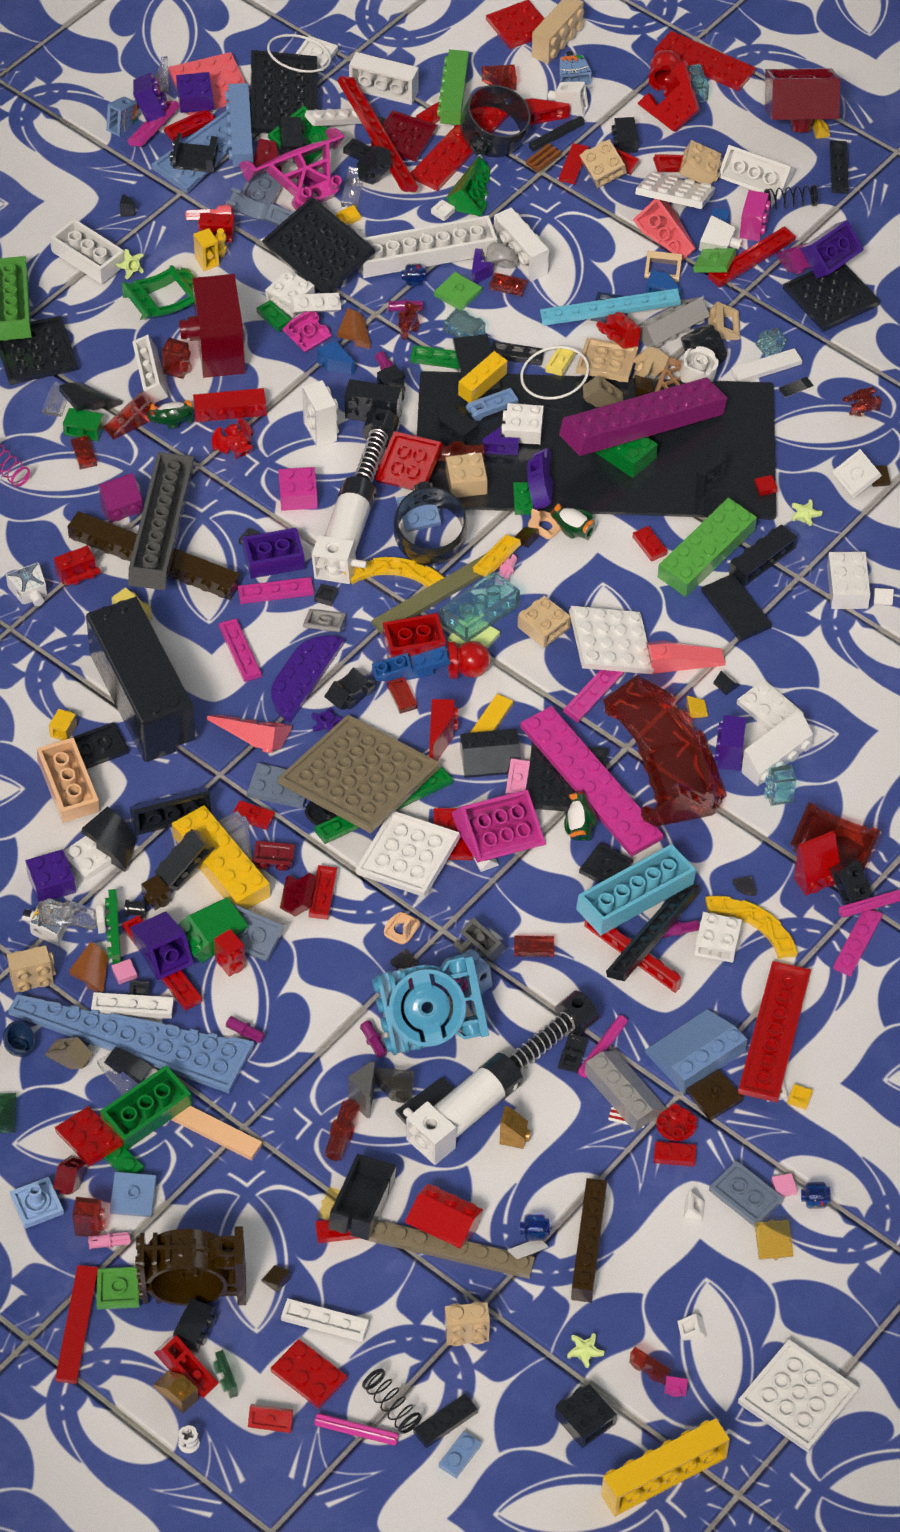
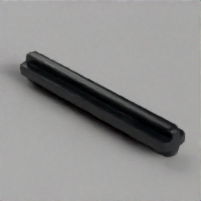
[529,116,585,151]

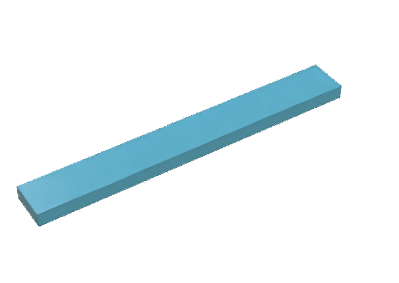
[540,288,681,326]

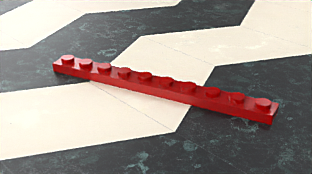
[337,76,418,192]

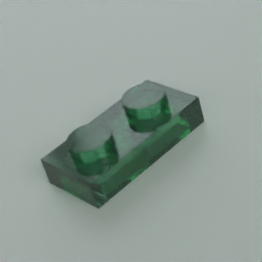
[0,1093,17,1133]
[213,1350,238,1399]

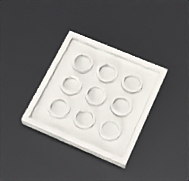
[635,171,715,209]
[569,606,654,674]
[355,811,461,897]
[738,1339,859,1452]

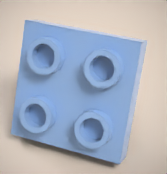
[9,1177,64,1229]

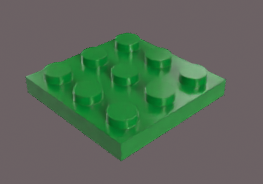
[268,105,332,166]

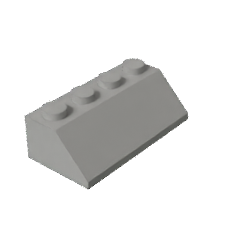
[638,297,710,348]
[585,1051,667,1132]

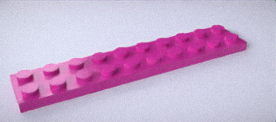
[520,706,663,857]

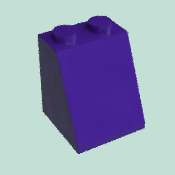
[130,911,194,980]

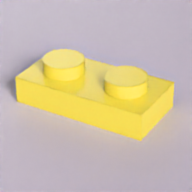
[545,345,576,376]

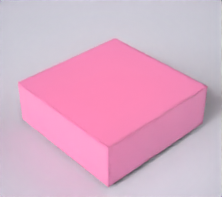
[111,959,137,984]
[771,1173,797,1197]

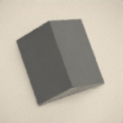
[348,1062,375,1118]

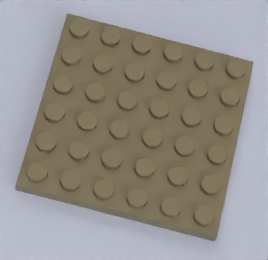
[278,715,440,833]

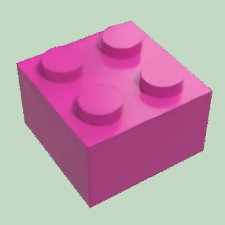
[739,190,771,241]
[278,467,317,511]

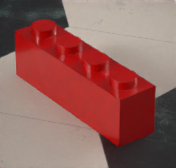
[193,388,267,422]

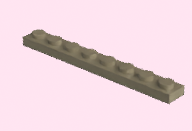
[368,1220,535,1279]

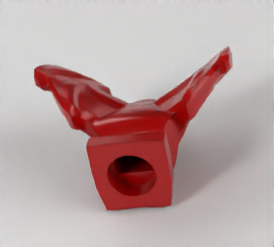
[211,418,253,459]

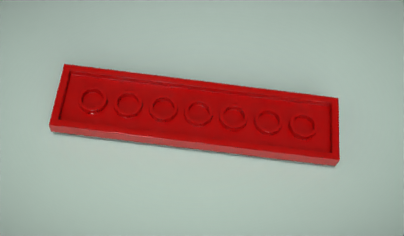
[411,106,510,191]
[738,961,811,1103]

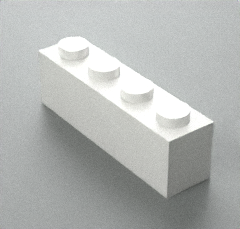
[132,335,168,404]

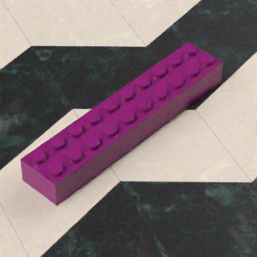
[559,377,727,456]

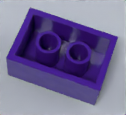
[800,220,864,278]
[242,527,305,579]

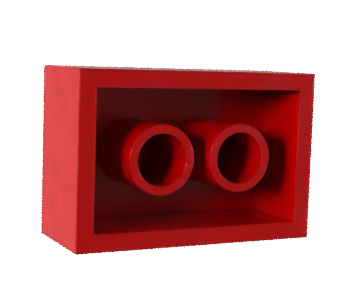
[383,613,446,658]

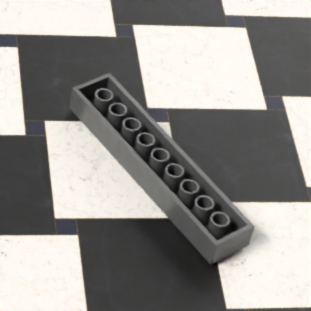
[128,452,194,590]

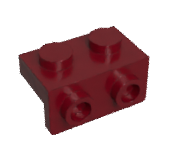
[252,841,295,871]
[280,872,316,917]

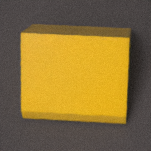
[813,119,830,138]

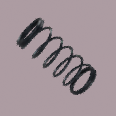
[764,184,818,210]
[362,1368,422,1434]

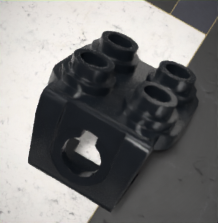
[681,324,727,364]

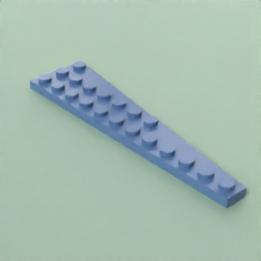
[151,93,251,194]
[8,995,254,1094]

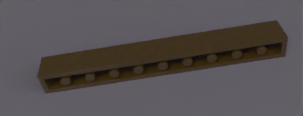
[67,511,241,601]

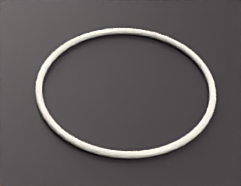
[267,34,331,73]
[520,346,589,400]

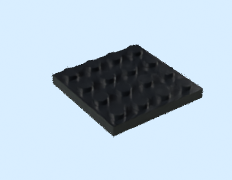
[783,264,880,332]
[0,315,78,385]
[527,742,608,812]

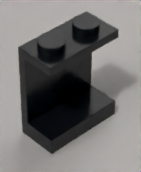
[170,133,219,173]

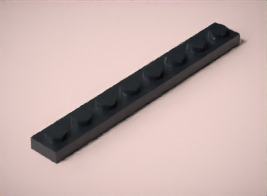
[606,884,700,982]

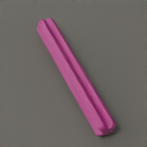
[838,889,900,918]
[578,1015,628,1078]
[314,1413,399,1445]

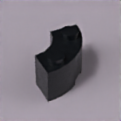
[324,667,378,710]

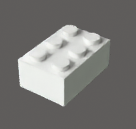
[302,380,339,447]
[827,552,870,609]

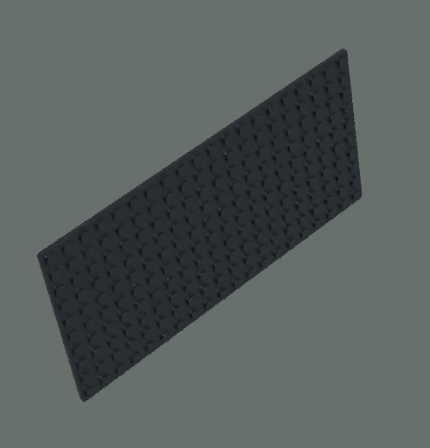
[417,371,776,520]

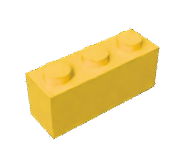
[458,351,508,403]

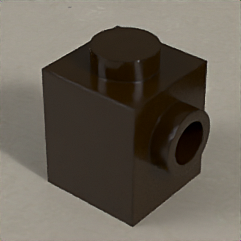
[141,875,172,911]

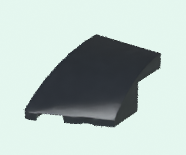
[59,382,123,412]
[82,806,137,872]

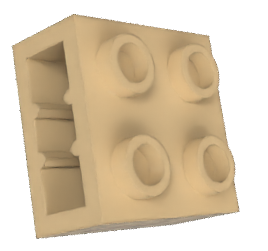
[580,139,627,188]
[679,140,722,184]
[518,596,571,648]
[7,945,56,993]
[444,1301,490,1346]

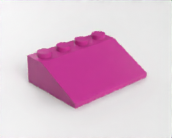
[452,790,546,863]

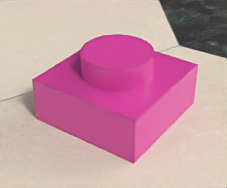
[664,1376,688,1397]

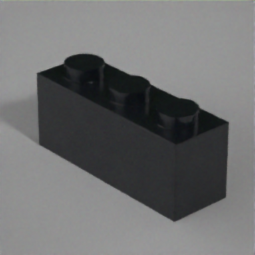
[154,829,215,891]

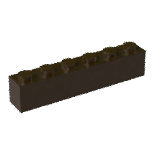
[571,1178,607,1303]

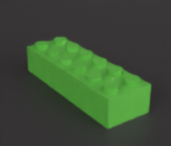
[0,256,31,341]
[657,498,757,597]

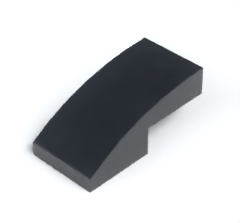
[558,1033,588,1073]
[104,1046,152,1084]

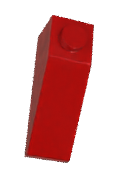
[525,98,570,125]
[154,1335,219,1398]

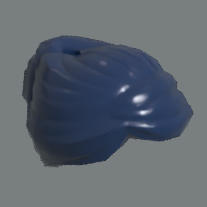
[3,1021,36,1057]

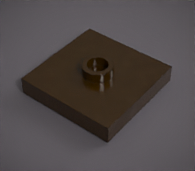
[686,1069,743,1121]

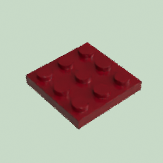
[371,110,438,162]

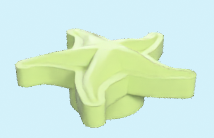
[116,249,144,279]
[792,500,822,526]
[567,1333,604,1368]

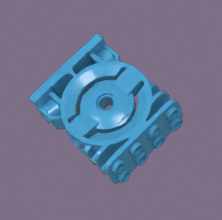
[372,952,489,1055]

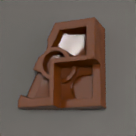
[337,308,371,349]
[69,942,108,993]

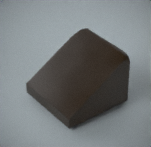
[634,375,654,396]
[872,465,891,487]
[515,527,539,548]
[261,1265,291,1293]

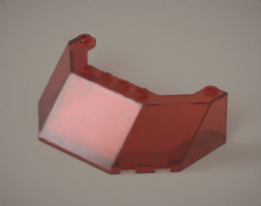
[603,675,727,827]

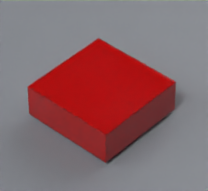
[754,475,778,496]

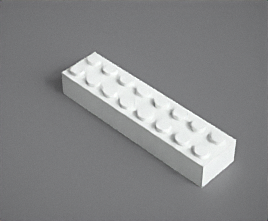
[360,215,497,278]

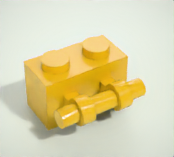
[193,228,227,271]

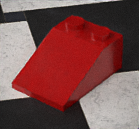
[429,699,458,761]
[794,831,840,896]

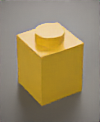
[49,709,77,741]

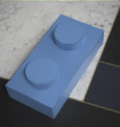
[439,1431,481,1479]

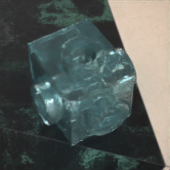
[755,327,787,357]

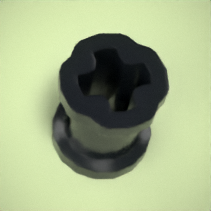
[124,899,146,918]

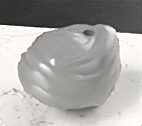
[486,242,518,269]

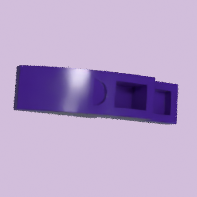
[527,448,553,510]

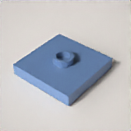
[110,1172,157,1217]

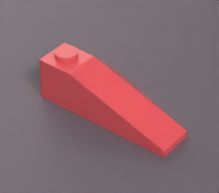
[633,199,696,260]
[646,640,725,674]
[207,715,292,753]

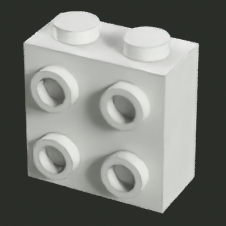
[265,270,315,317]
[501,403,543,445]
[694,912,742,963]

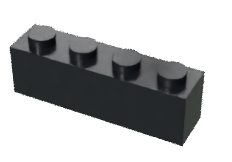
[729,524,797,587]

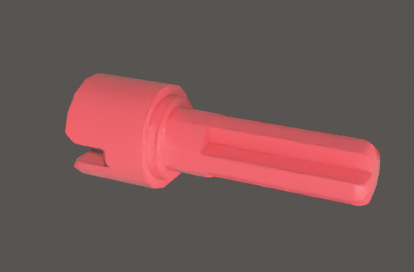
[185,205,234,220]

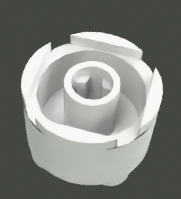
[680,346,719,383]

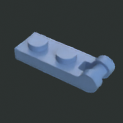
[466,388,519,422]

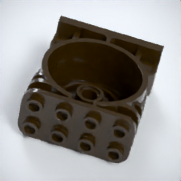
[135,1226,246,1306]

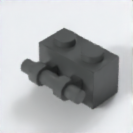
[453,917,506,963]

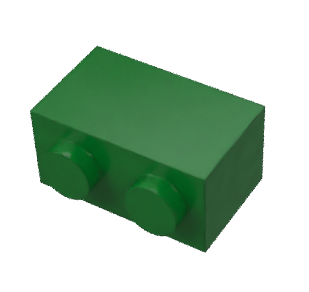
[63,408,104,442]

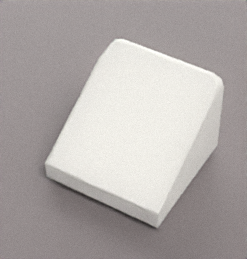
[677,1313,707,1341]

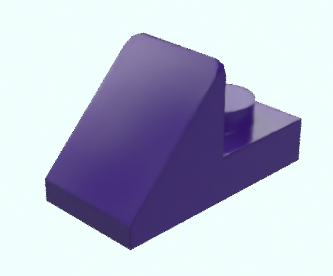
[471,248,494,284]
[482,427,519,455]

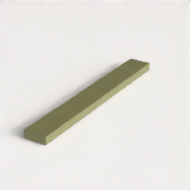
[372,554,500,636]

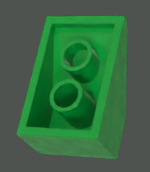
[178,897,249,963]

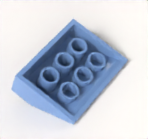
[645,1009,747,1093]

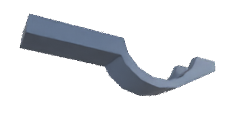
[226,187,293,226]

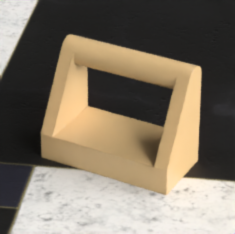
[644,251,682,282]
[708,301,740,340]

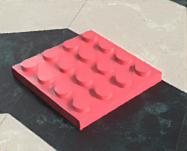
[168,52,250,115]

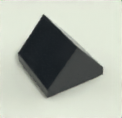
[119,194,136,217]
[713,671,740,695]
[129,980,151,996]

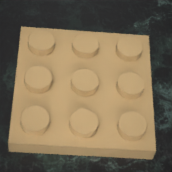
[576,337,638,383]

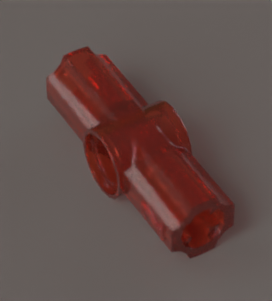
[437,441,485,462]
[325,1100,360,1162]

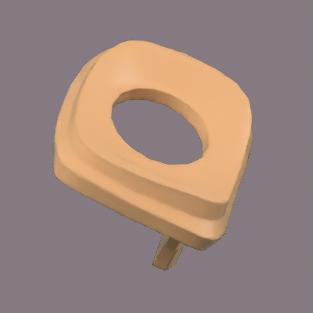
[528,508,561,539]
[384,912,421,944]

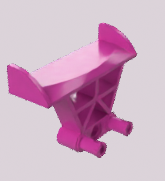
[239,127,344,210]

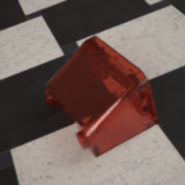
[790,802,883,874]

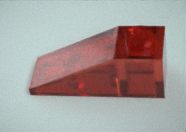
[103,391,159,440]

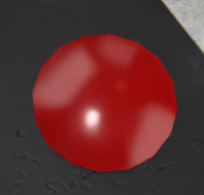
[656,1104,697,1141]

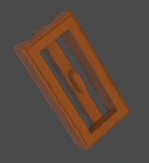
[526,143,561,173]

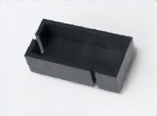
[328,1154,397,1241]

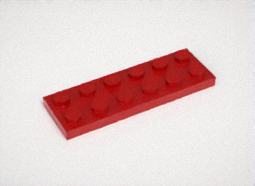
[654,31,756,91]

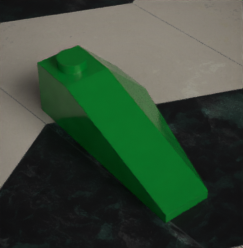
[446,156,490,216]

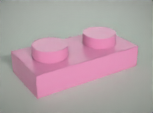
[505,758,530,795]

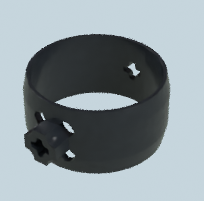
[460,85,530,157]
[394,481,467,566]

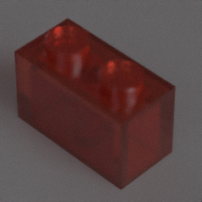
[162,338,192,379]
[72,1197,106,1237]

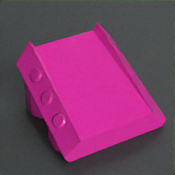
[282,311,332,352]

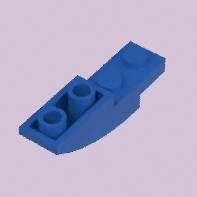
[372,646,450,681]

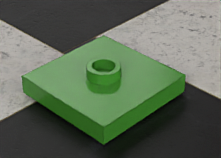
[693,248,736,273]
[434,272,482,311]
[96,1267,140,1310]

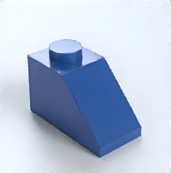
[646,270,681,296]
[316,340,355,375]

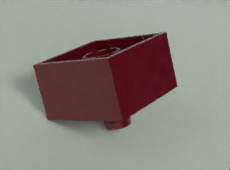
[765,68,840,132]
[179,274,245,378]

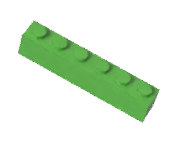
[437,49,469,125]

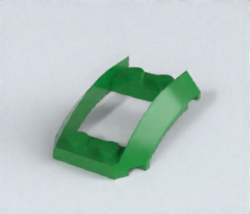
[122,265,195,320]

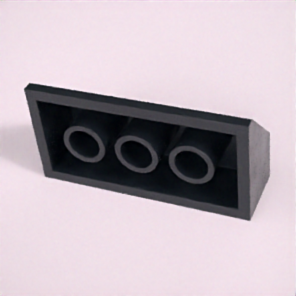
[129,787,211,835]

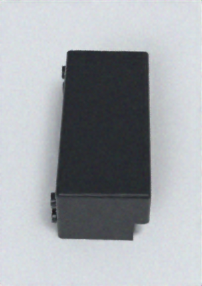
[86,597,196,762]

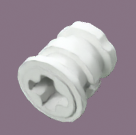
[178,1425,200,1454]

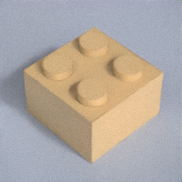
[446,453,487,498]

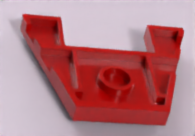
[637,61,700,132]

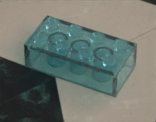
[440,571,520,642]

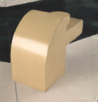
[632,347,669,378]

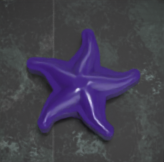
[312,708,343,732]

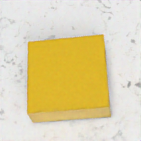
[787,1084,813,1110]

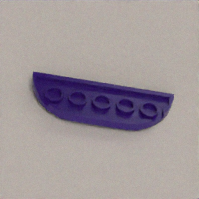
[271,636,345,723]

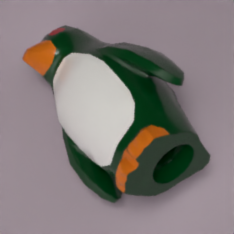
[147,400,193,429]
[550,504,595,540]
[564,791,597,841]

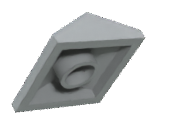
[303,609,346,633]

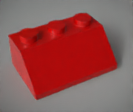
[405,1184,483,1249]

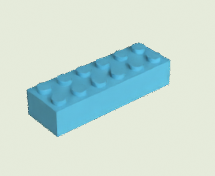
[576,844,696,936]

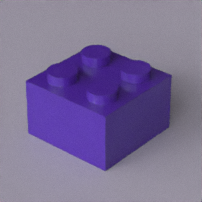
[133,72,167,123]
[176,72,214,113]
[715,715,746,771]
[25,849,76,903]

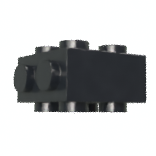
[555,1384,617,1448]

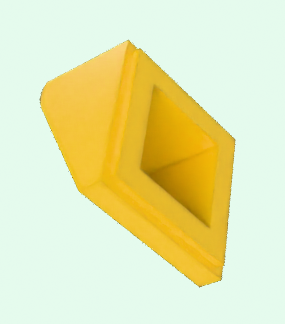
[686,696,708,719]

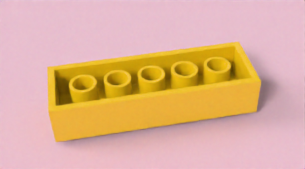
[172,805,270,910]
[601,1418,730,1517]

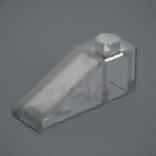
[218,811,253,863]

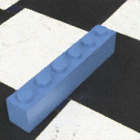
[225,83,253,167]

